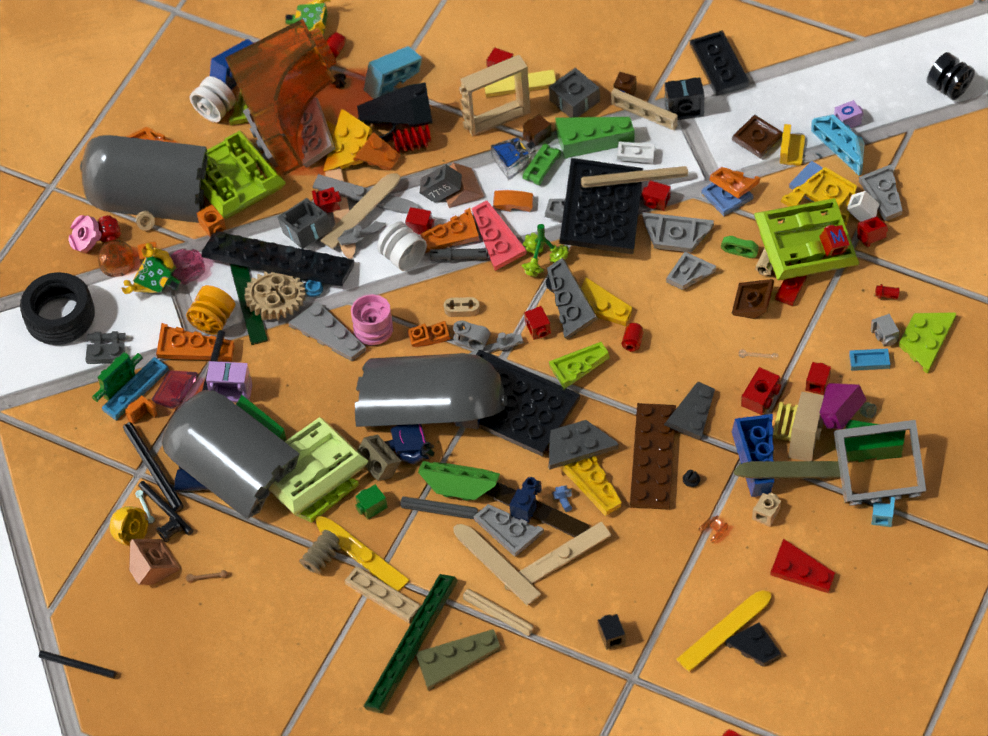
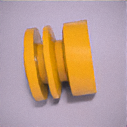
[186,285,236,335]

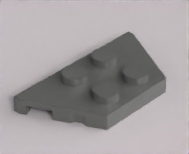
[548,420,619,470]

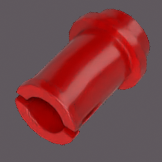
[875,284,900,300]

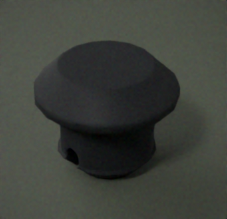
[331,73,346,89]
[683,470,700,487]

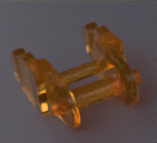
[698,515,728,543]

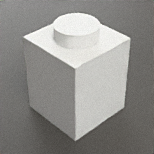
[847,191,880,222]

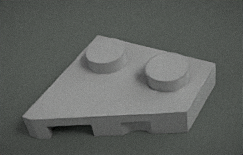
[666,252,716,290]

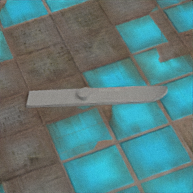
[313,174,419,214]

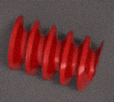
[393,125,431,153]

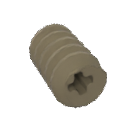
[299,530,341,574]

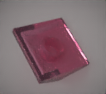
[151,370,199,409]

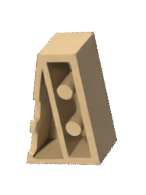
[788,392,824,461]

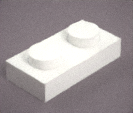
[617,142,655,163]

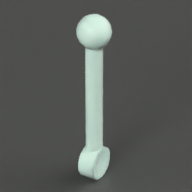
[135,490,155,524]

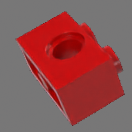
[741,367,781,415]

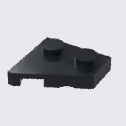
[725,623,781,667]

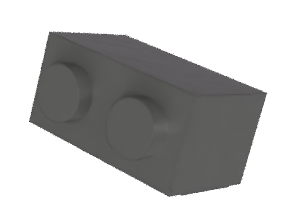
[419,164,462,203]

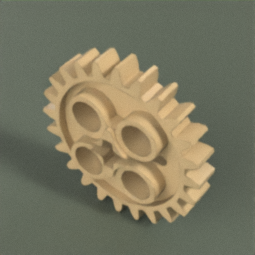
[245,271,306,320]

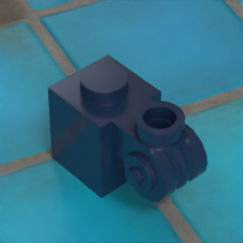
[509,477,542,523]

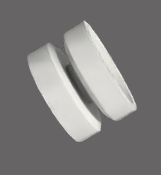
[190,76,236,122]

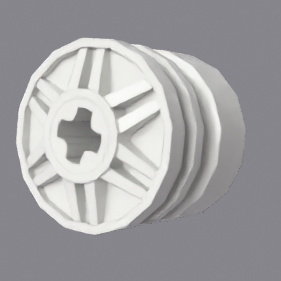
[377,221,427,271]

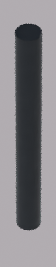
[202,330,225,391]
[138,481,194,535]
[38,650,116,679]

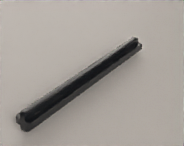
[123,422,183,512]

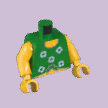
[121,243,181,294]

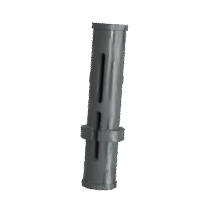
[430,247,486,262]

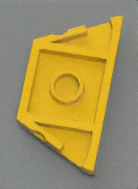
[323,109,372,172]

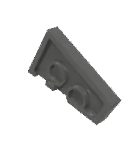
[664,382,715,440]

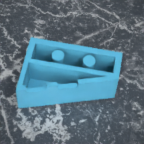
[364,46,422,99]

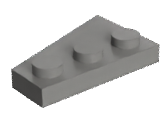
[859,164,902,222]

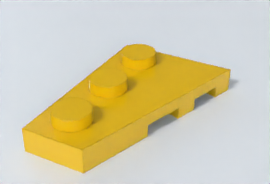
[581,277,632,326]

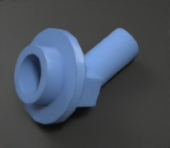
[552,485,572,512]

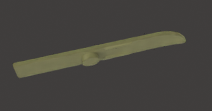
[734,461,841,479]

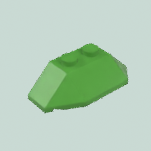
[418,461,500,500]

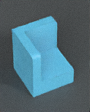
[871,497,895,527]

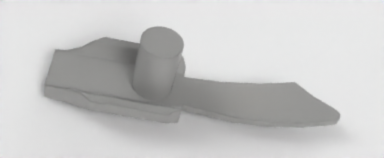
[337,221,386,246]
[469,332,524,355]

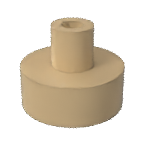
[136,211,155,231]

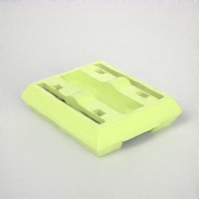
[268,417,368,515]

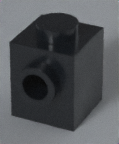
[598,614,626,650]

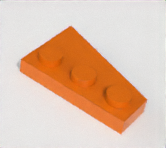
[421,208,479,253]

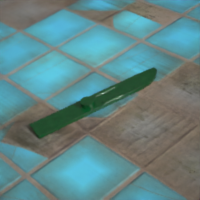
[230,263,268,346]

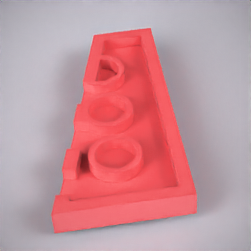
[472,200,526,271]

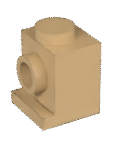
[752,493,781,527]

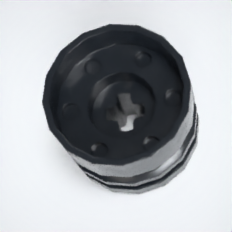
[927,52,975,100]

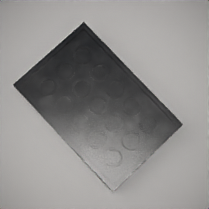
[559,158,643,254]
[476,349,580,457]

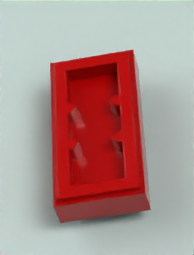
[775,275,807,306]

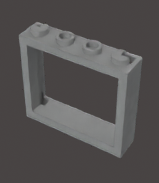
[834,420,926,506]

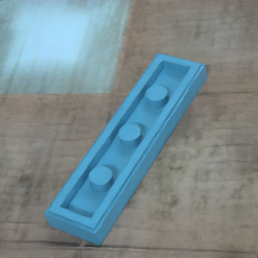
[102,357,169,421]

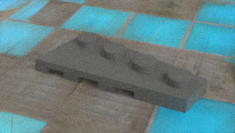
[547,258,598,340]

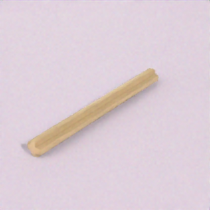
[581,166,688,188]

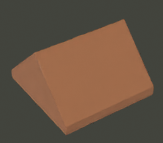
[445,162,484,208]

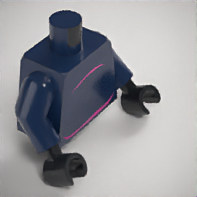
[384,424,435,465]

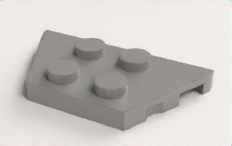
[643,212,714,253]

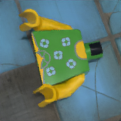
[285,0,331,40]

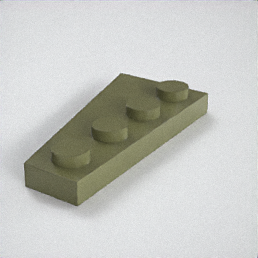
[416,629,500,691]

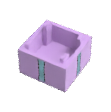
[206,361,252,403]

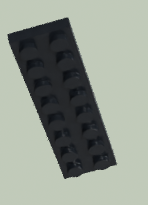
[201,231,354,287]

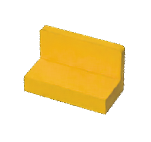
[780,124,805,166]

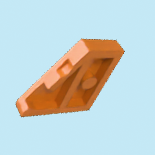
[353,132,401,170]

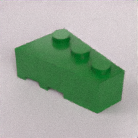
[844,420,906,462]

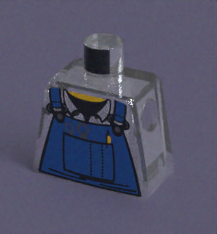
[491,137,537,180]

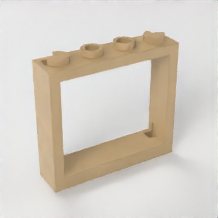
[459,54,530,137]

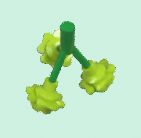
[521,224,568,277]

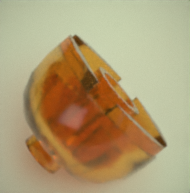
[98,240,135,277]

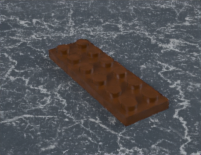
[630,403,676,510]

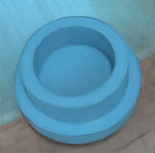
[304,280,323,297]

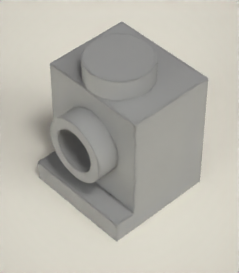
[870,314,899,347]

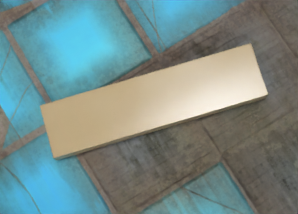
[611,88,677,130]
[345,566,421,624]

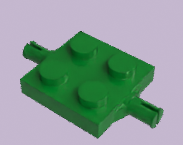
[92,352,143,402]

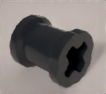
[156,517,182,543]

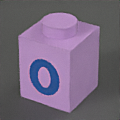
[834,100,864,128]

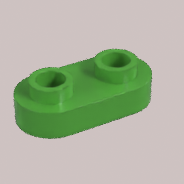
[721,236,759,258]

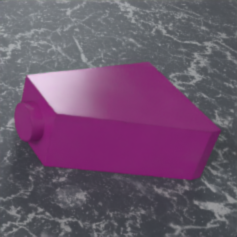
[819,383,867,429]

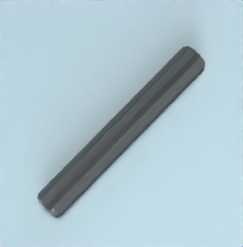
[400,496,478,519]

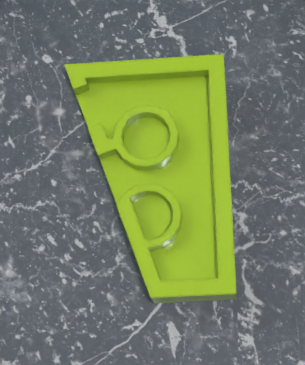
[549,342,610,389]

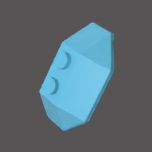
[811,114,865,176]

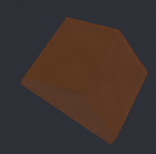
[732,279,774,319]

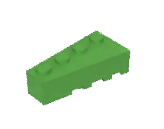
[555,117,635,159]

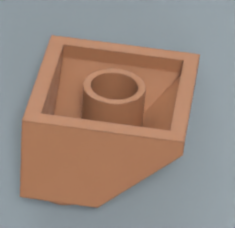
[129,539,180,585]

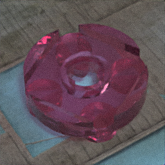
[170,248,205,285]

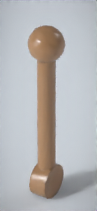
[186,570,228,583]

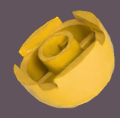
[109,506,149,546]

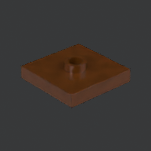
[732,114,783,158]

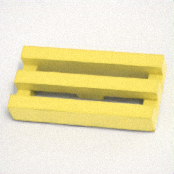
[773,402,798,441]

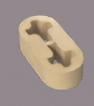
[444,297,480,317]

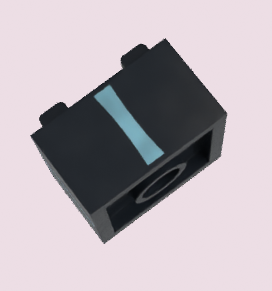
[665,77,704,120]

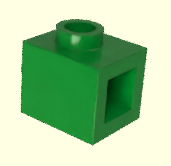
[355,484,388,519]

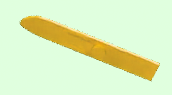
[315,516,409,592]
[676,590,771,672]

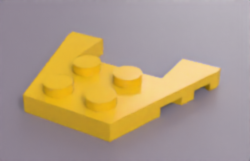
[781,167,857,226]

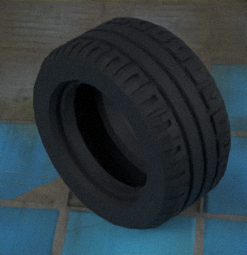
[20,272,95,345]

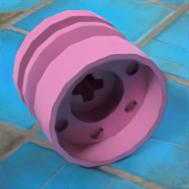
[351,294,393,345]

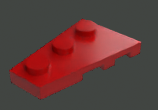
[770,538,835,594]

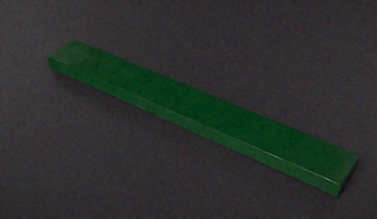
[364,574,458,713]

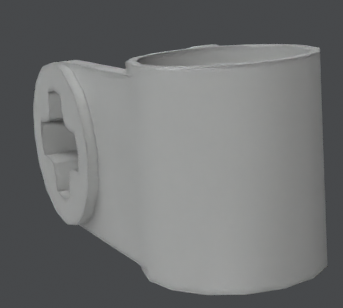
[453,320,491,351]

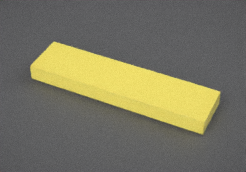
[484,70,556,98]

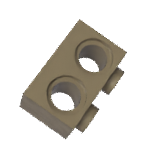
[357,435,401,481]

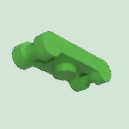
[522,143,561,186]

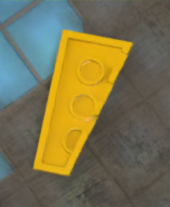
[560,456,622,516]

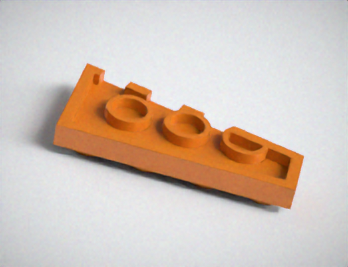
[156,323,234,361]

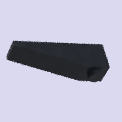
[357,82,433,127]

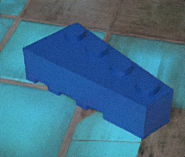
[731,414,774,497]

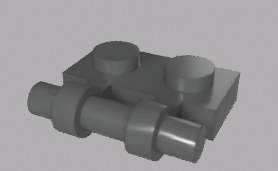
[85,331,126,364]

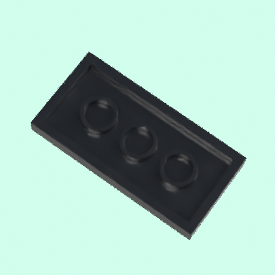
[690,30,749,96]

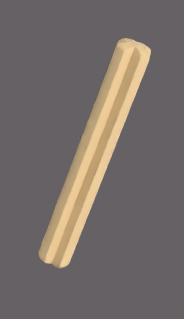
[463,589,534,636]

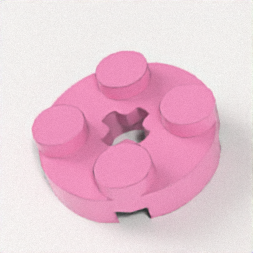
[69,215,101,253]

